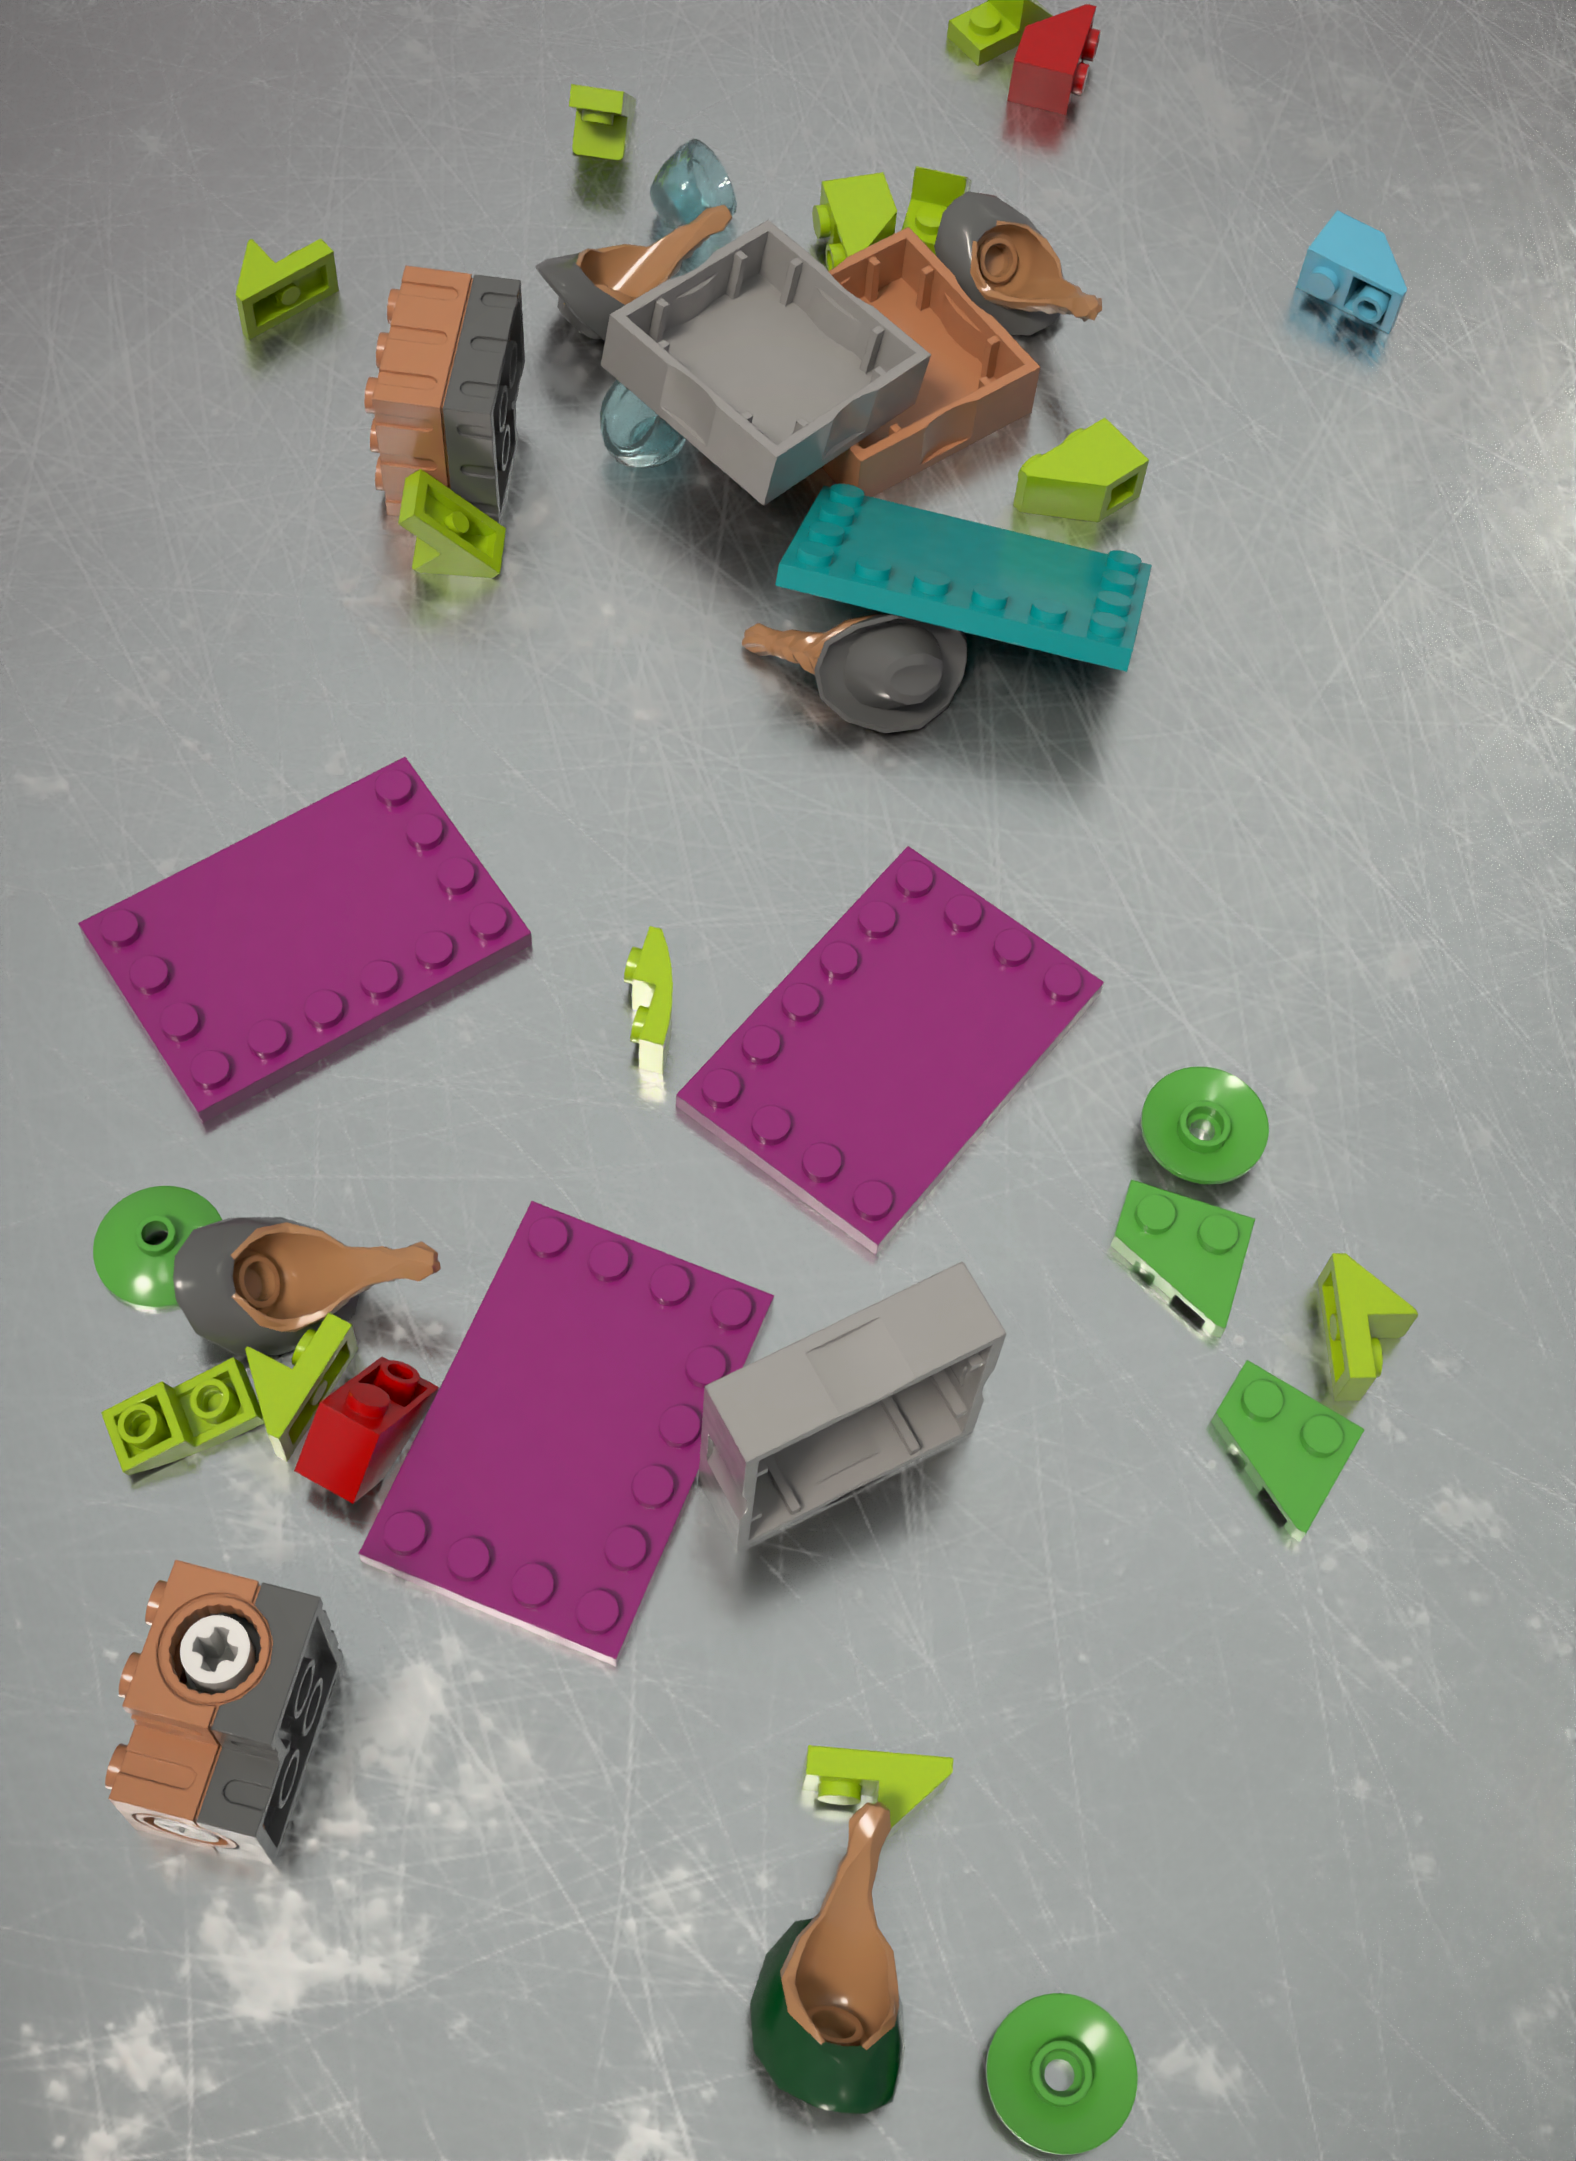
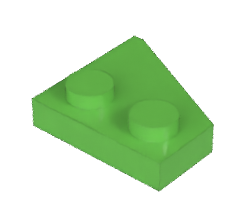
[1111,1179,1255,1338]
[1211,1360,1365,1542]

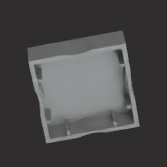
[601,220,931,506]
[698,1261,1007,1551]

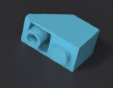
[1296,210,1407,334]

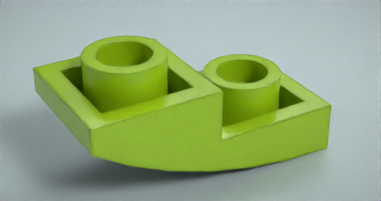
[624,926,673,1074]
[101,1357,264,1475]

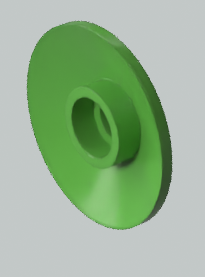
[1141,1066,1269,1185]
[93,1186,222,1310]
[986,1993,1138,2155]

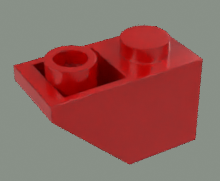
[1007,4,1101,115]
[294,1356,439,1504]

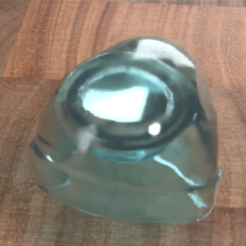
[650,139,737,230]
[600,380,686,469]

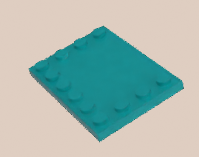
[775,484,1152,672]

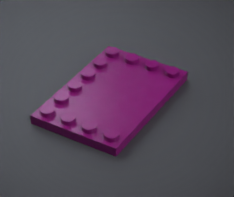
[78,757,532,1124]
[676,846,1104,1255]
[358,1201,774,1667]

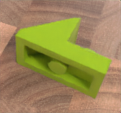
[947,0,1053,66]
[569,84,637,160]
[901,166,972,255]
[235,238,339,340]
[398,469,506,578]
[1317,1253,1418,1401]
[245,1313,359,1462]
[802,1745,953,1843]

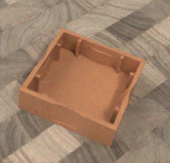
[822,227,1041,497]

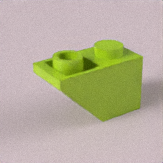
[812,172,897,271]
[1013,417,1149,522]

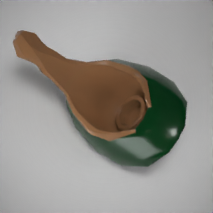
[750,1802,905,2114]

